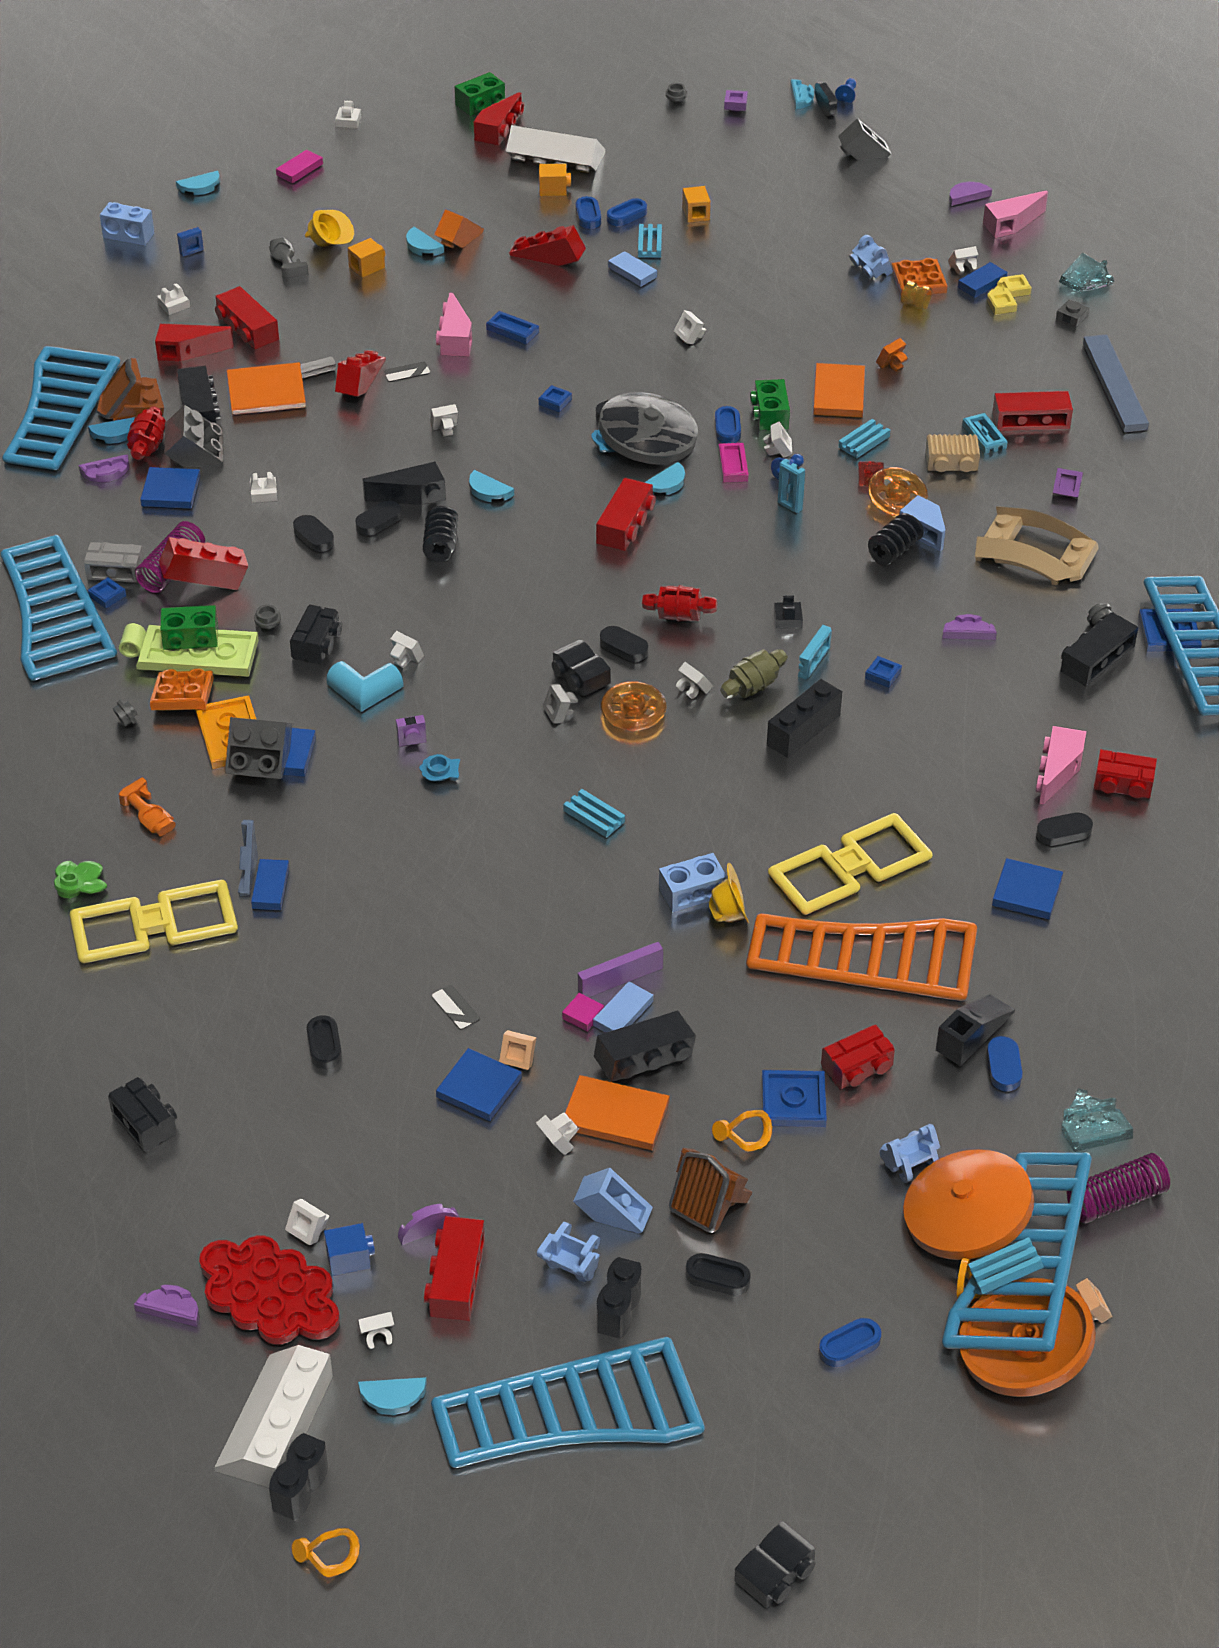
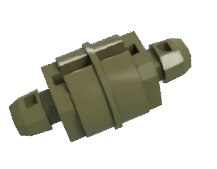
[720,649,788,699]

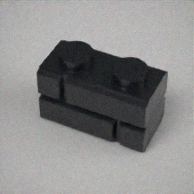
[290,604,342,664]
[108,1077,177,1152]

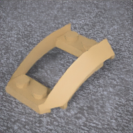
[975,506,1099,585]

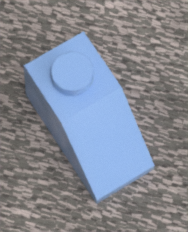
[900,495,946,552]
[573,1168,653,1234]

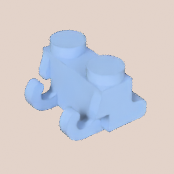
[849,235,893,279]
[879,1124,940,1183]
[537,1222,600,1282]

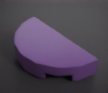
[949,182,992,206]
[79,454,129,483]
[942,614,997,640]
[398,1204,460,1245]
[134,1285,200,1327]

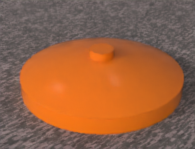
[903,1149,1034,1260]
[959,1278,1096,1397]

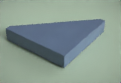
[238,820,258,897]

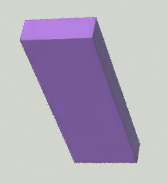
[578,942,663,997]

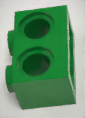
[454,72,505,116]
[750,379,790,431]
[160,605,218,650]

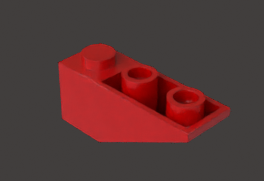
[474,92,524,146]
[509,225,586,266]
[155,324,234,362]
[335,350,386,396]

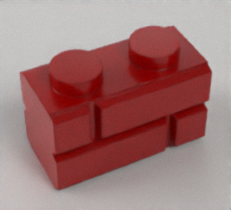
[1094,749,1157,799]
[821,1024,895,1090]

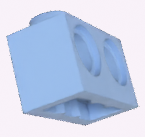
[100,202,154,246]
[659,853,727,912]

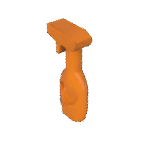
[119,777,176,836]

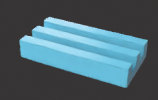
[638,224,662,258]
[962,413,1008,454]
[838,419,891,458]
[777,459,805,513]
[798,625,832,680]
[563,789,625,838]
[968,1237,1044,1294]

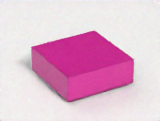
[562,993,604,1032]

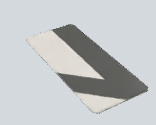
[384,362,430,381]
[432,985,480,1029]

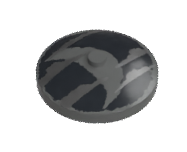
[598,392,698,464]

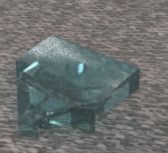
[1059,253,1115,292]
[1062,1088,1133,1152]

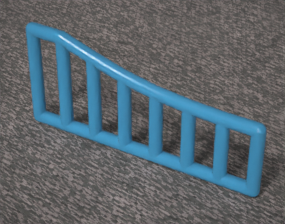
[2,346,120,470]
[0,535,117,681]
[1143,576,1219,716]
[942,1152,1092,1352]
[431,1337,705,1468]

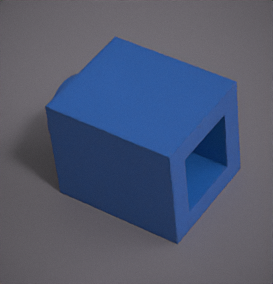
[324,1223,375,1276]

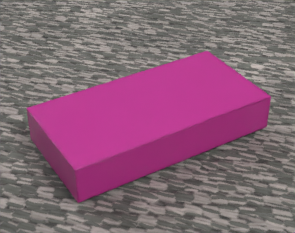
[276,150,323,183]
[718,443,749,483]

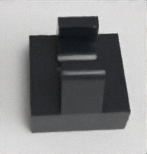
[774,595,803,628]

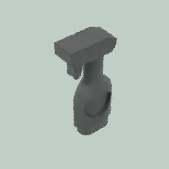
[269,237,309,278]

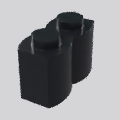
[552,640,611,696]
[597,1257,641,1339]
[269,1433,328,1520]
[734,1522,816,1608]

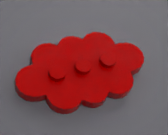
[199,1235,340,1344]

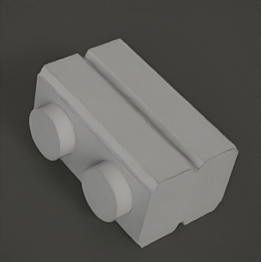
[84,542,145,583]

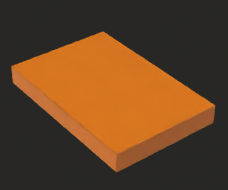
[227,362,306,415]
[813,363,865,418]
[565,1075,670,1151]

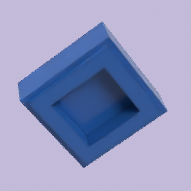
[177,227,204,257]
[538,385,572,413]
[88,577,126,609]
[865,656,902,688]

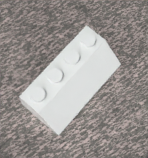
[506,125,605,173]
[214,1345,333,1488]

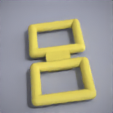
[768,813,933,915]
[69,880,238,964]

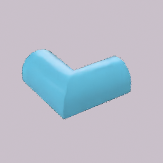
[326,661,404,712]

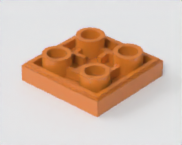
[892,258,948,297]
[150,669,214,710]

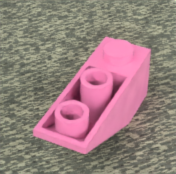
[983,191,1048,238]
[436,293,472,357]
[1036,726,1086,805]

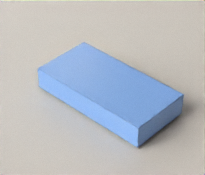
[608,251,657,287]
[593,982,654,1033]

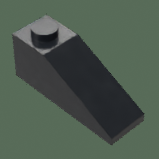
[362,461,446,505]

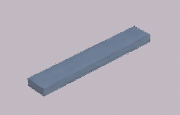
[1083,335,1149,432]

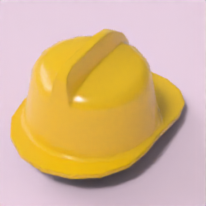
[305,210,354,247]
[709,863,749,924]

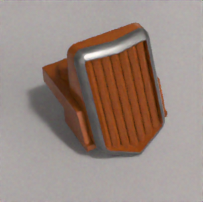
[97,358,164,421]
[669,1148,753,1233]

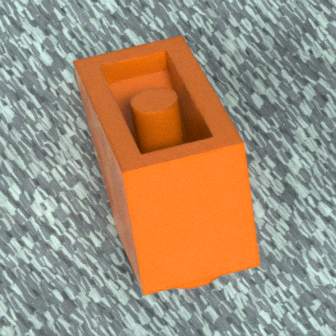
[434,209,484,249]

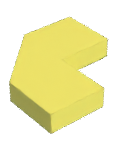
[987,274,1031,315]

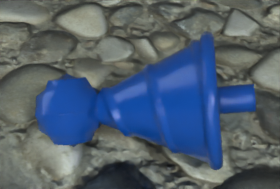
[835,78,857,103]
[771,454,804,480]

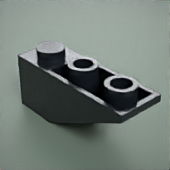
[936,994,1015,1066]

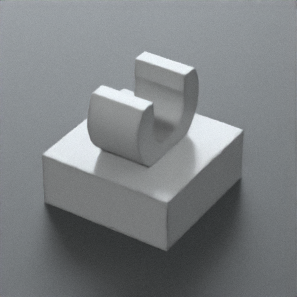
[542,684,578,724]

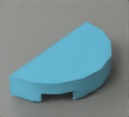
[790,79,815,109]
[176,171,220,196]
[406,227,444,256]
[644,462,685,495]
[469,470,515,502]
[358,1377,427,1416]

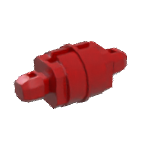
[127,406,166,460]
[642,585,718,622]

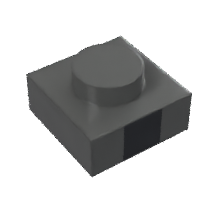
[1056,300,1089,327]

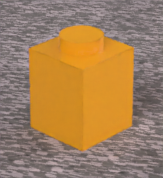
[539,164,571,196]
[682,186,711,223]
[347,238,386,278]

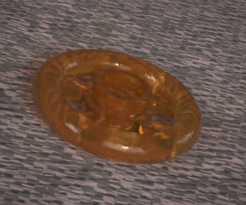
[868,467,928,516]
[601,681,667,731]

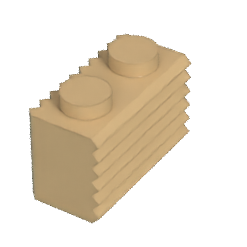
[925,434,980,472]

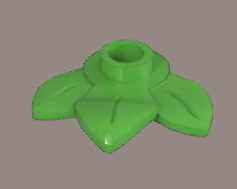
[54,861,107,898]

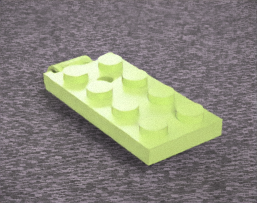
[119,623,259,677]

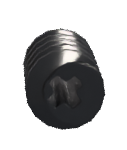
[422,506,458,562]
[868,513,924,566]

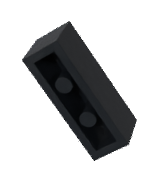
[177,365,221,424]
[1060,612,1139,687]
[767,679,843,758]
[594,1010,696,1082]

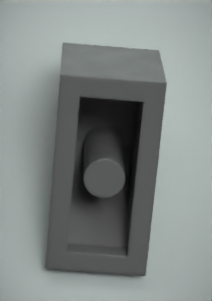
[838,118,891,160]

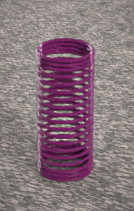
[135,521,206,593]
[1066,1153,1171,1224]

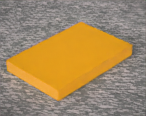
[195,695,257,769]

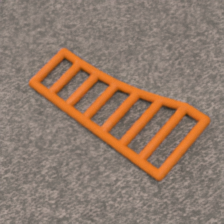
[746,913,977,1001]

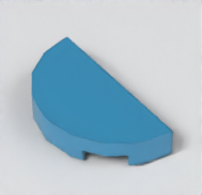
[88,417,135,444]

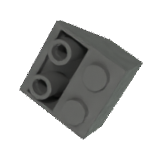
[164,405,223,467]
[225,717,293,779]

